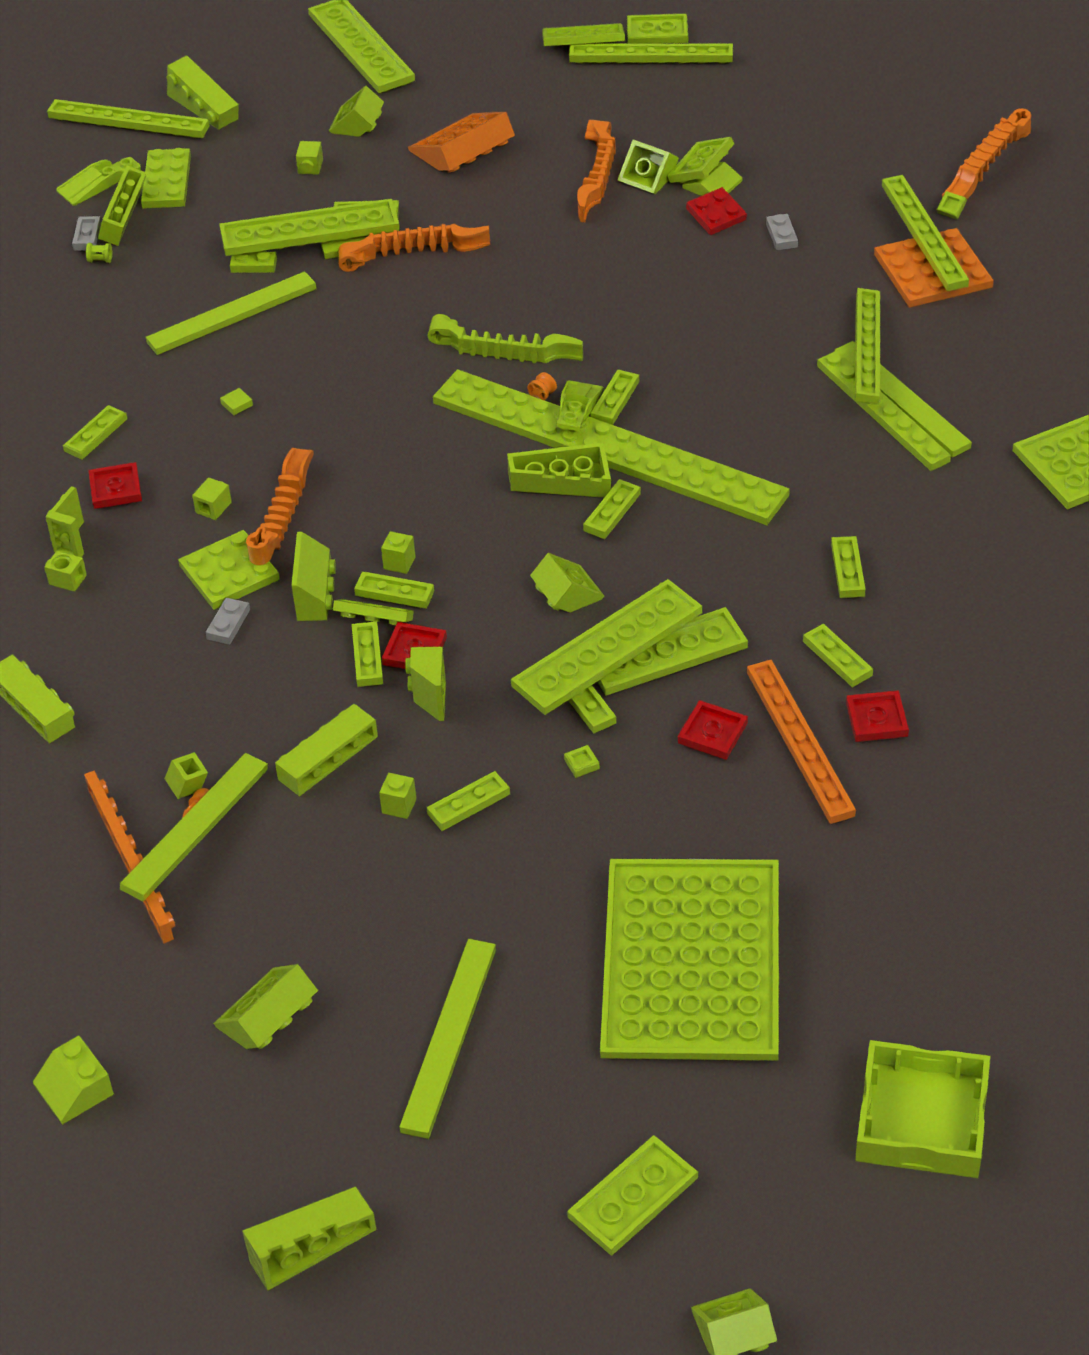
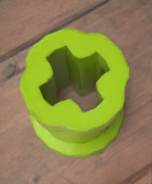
[86,243,113,263]

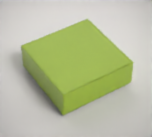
[937,191,967,220]
[220,388,253,415]
[564,745,600,778]

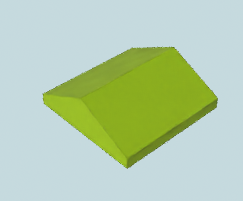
[682,162,742,196]

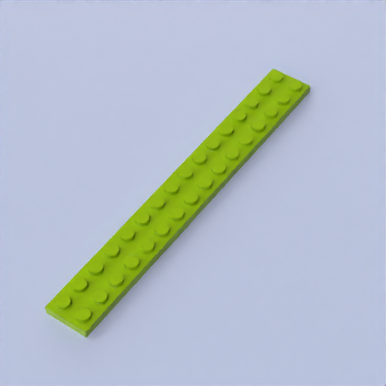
[433,369,790,525]

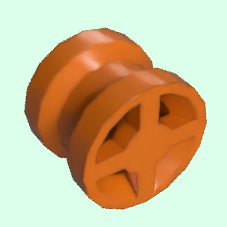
[527,372,557,401]

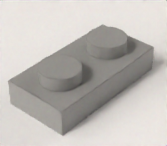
[766,214,798,250]
[72,216,101,251]
[205,598,250,645]

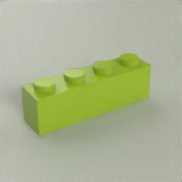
[98,165,147,246]
[0,654,75,744]
[275,704,378,797]

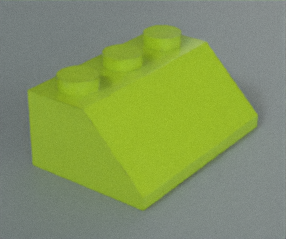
[292,532,336,621]
[213,964,318,1049]

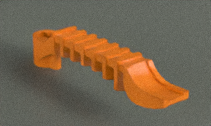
[942,109,1031,200]
[577,119,616,223]
[338,224,490,272]
[246,448,314,565]

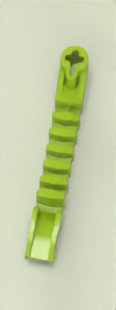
[428,314,583,363]

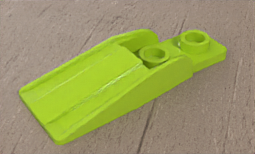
[56,157,141,206]
[556,381,604,431]

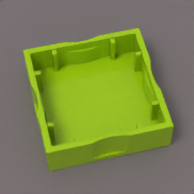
[855,1040,990,1178]

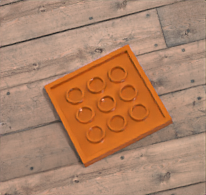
[874,228,994,308]

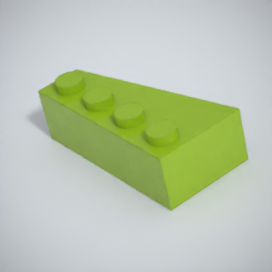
[166,55,239,130]
[507,442,611,498]
[242,1187,377,1291]

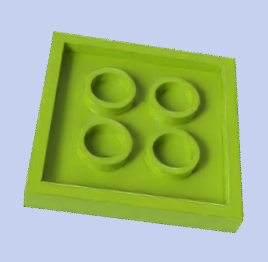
[178,530,280,610]

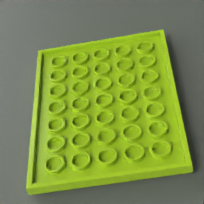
[600,859,779,1061]

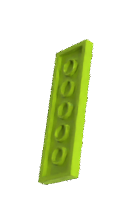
[597,607,748,696]

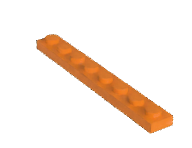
[747,660,856,824]
[84,771,175,944]

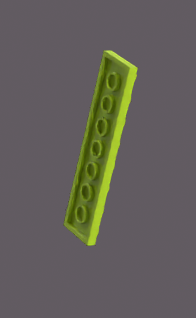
[308,0,415,93]
[219,199,400,256]
[511,579,702,715]

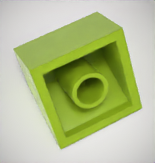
[329,85,384,137]
[617,140,679,194]
[530,553,604,613]
[406,647,446,721]
[33,1035,114,1125]
[691,1288,777,1355]

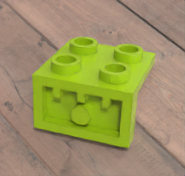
[46,486,84,557]

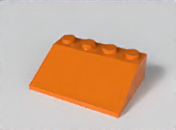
[408,112,515,173]

